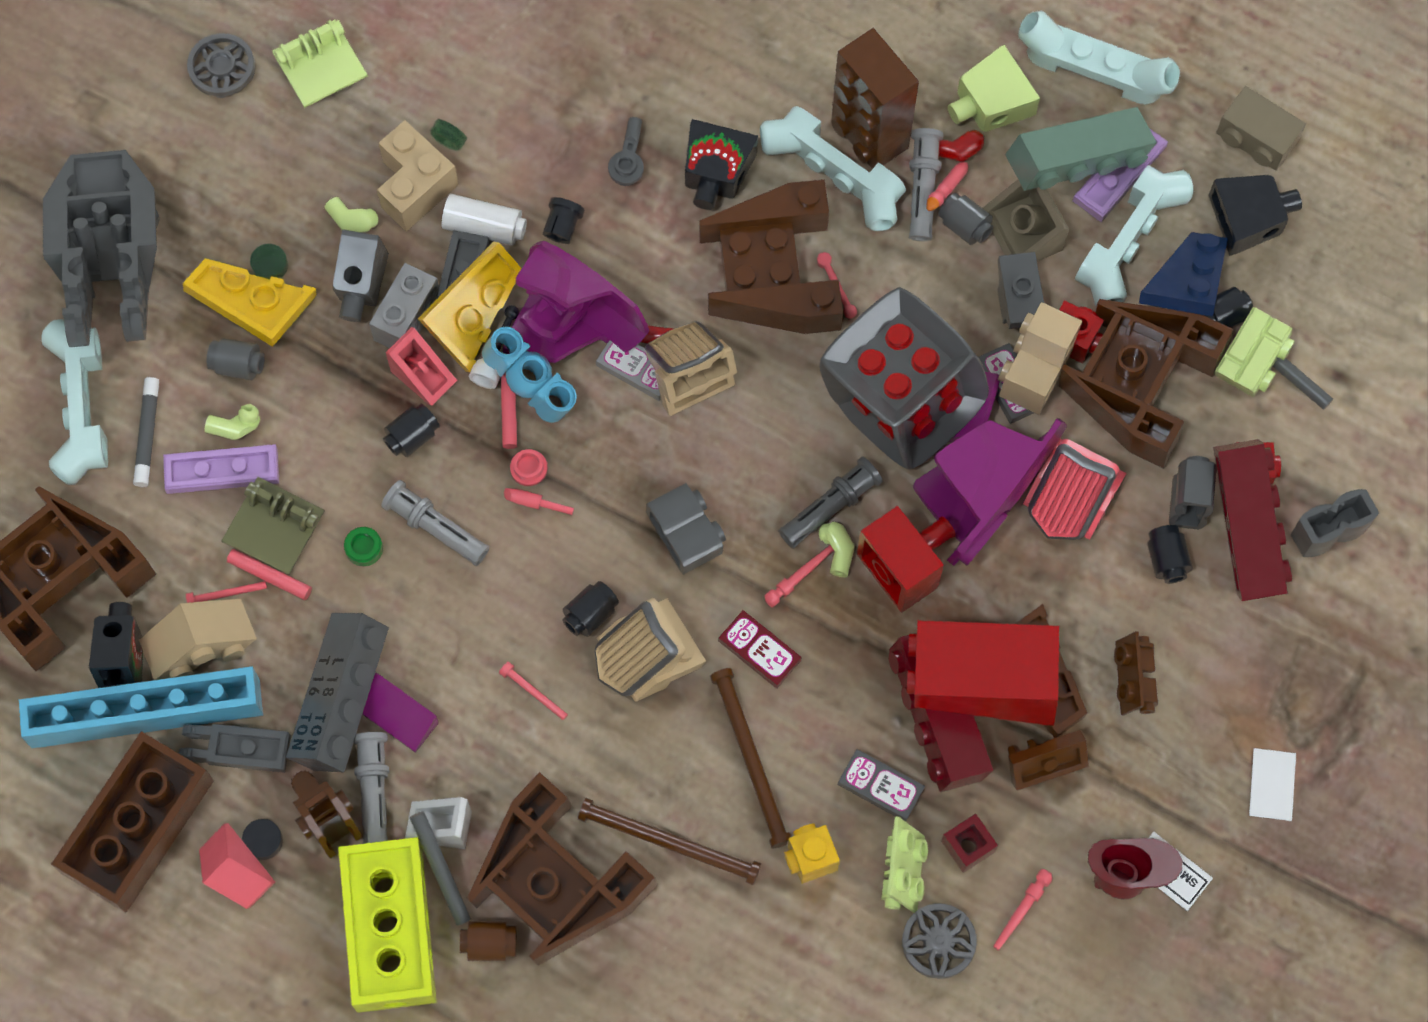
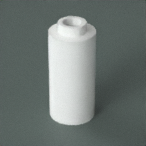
[442,194,527,246]

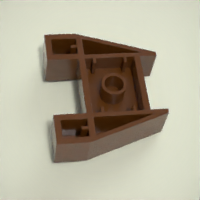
[699,179,843,334]
[1059,299,1234,469]
[0,486,156,672]
[467,772,658,966]

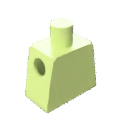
[947,45,1040,132]

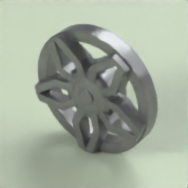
[187,33,255,98]
[902,903,977,979]

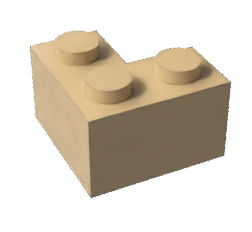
[377,120,459,232]
[998,302,1082,415]
[139,599,257,680]

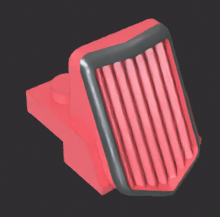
[1023,439,1127,540]

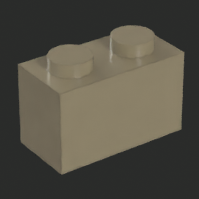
[1216,86,1306,171]

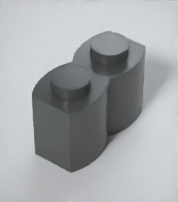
[1169,456,1217,530]
[646,483,726,575]
[1290,489,1379,557]

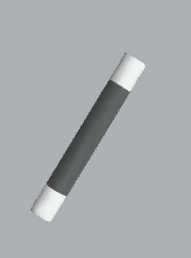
[133,377,159,487]

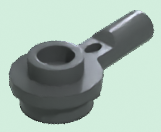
[608,117,644,186]

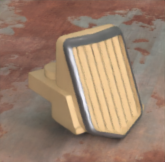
[645,321,737,416]
[595,598,706,702]

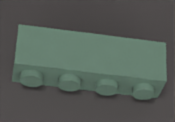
[1005,107,1157,191]

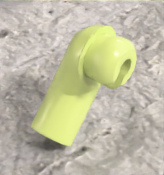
[204,404,260,440]

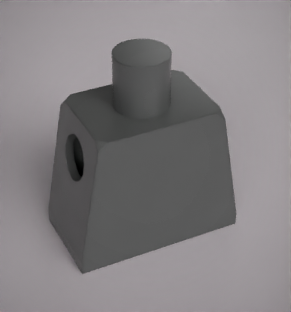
[333,229,389,322]

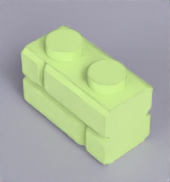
[1215,307,1295,397]

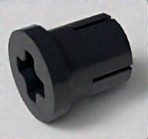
[542,197,585,244]

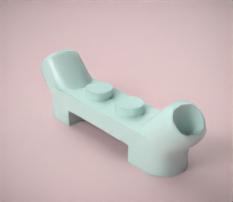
[1018,11,1180,105]
[760,106,906,231]
[1075,165,1193,307]
[41,319,108,485]

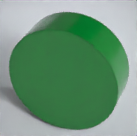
[344,527,383,567]

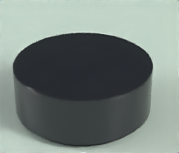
[242,819,283,860]

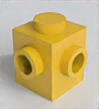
[784,823,840,884]

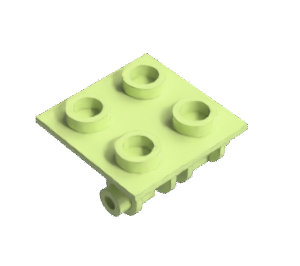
[272,20,368,108]
[881,817,928,913]

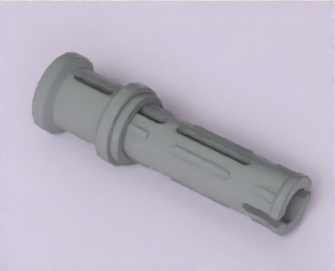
[909,128,943,241]
[381,480,490,566]
[353,732,389,844]

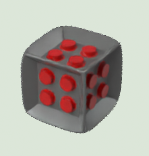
[819,287,989,470]

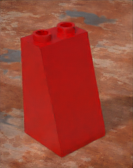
[907,620,1059,726]

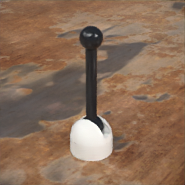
[469,305,519,389]

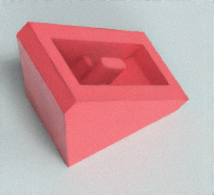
[385,327,457,406]
[199,823,275,909]

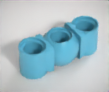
[482,327,577,423]

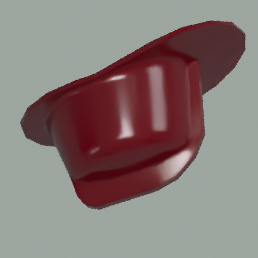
[1088,838,1182,900]

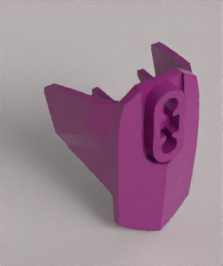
[502,241,649,363]

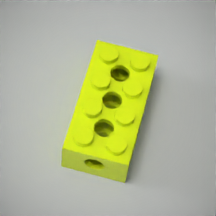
[339,837,437,1013]

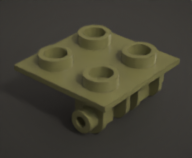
[221,477,325,575]

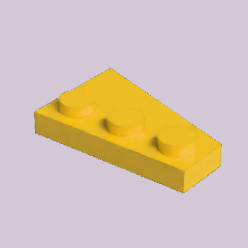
[418,241,522,372]
[182,258,317,347]

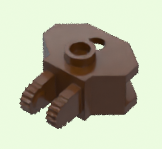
[291,770,363,859]

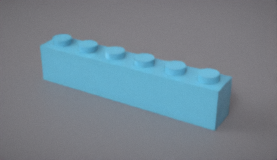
[19,666,263,749]

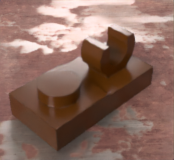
[1008,730,1089,791]

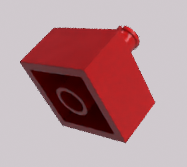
[857,505,956,613]

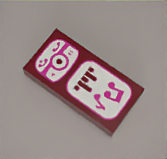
[718,610,802,689]

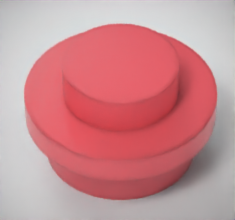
[510,449,548,486]

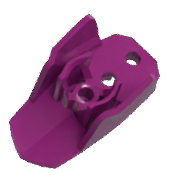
[913,418,1067,566]

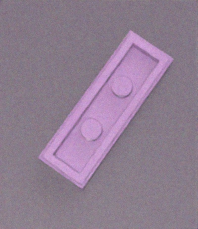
[1073,128,1168,222]
[163,444,279,494]

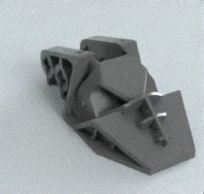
[43,150,160,348]

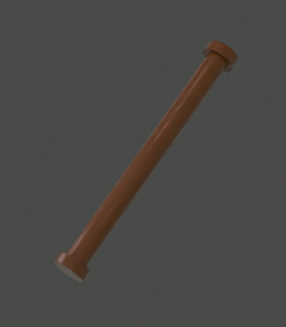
[710,668,792,849]
[578,798,761,885]

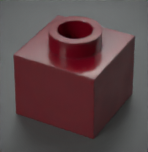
[941,813,998,873]

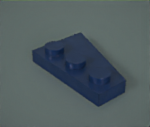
[1139,232,1228,317]

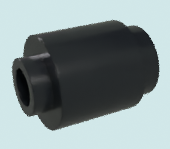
[1204,287,1253,328]
[383,403,440,457]
[1147,525,1193,584]
[562,581,619,637]

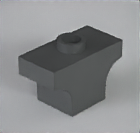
[997,252,1044,329]

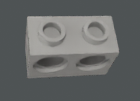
[369,263,439,348]

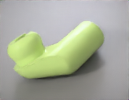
[324,197,378,232]
[819,521,855,577]

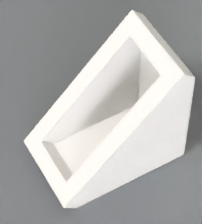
[405,797,472,849]

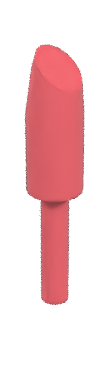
[504,488,574,515]

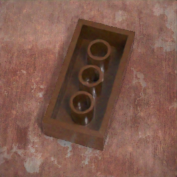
[831,28,919,169]
[51,731,214,913]

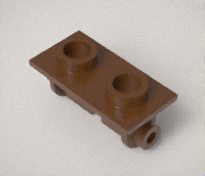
[1114,631,1158,716]

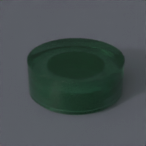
[430,119,467,151]
[250,244,288,279]

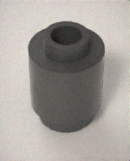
[938,193,993,245]
[206,338,265,380]

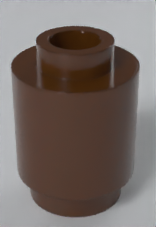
[460,921,517,961]

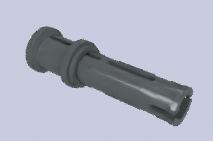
[778,457,883,549]

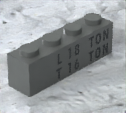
[286,613,389,773]

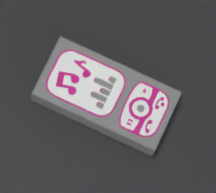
[596,340,661,401]

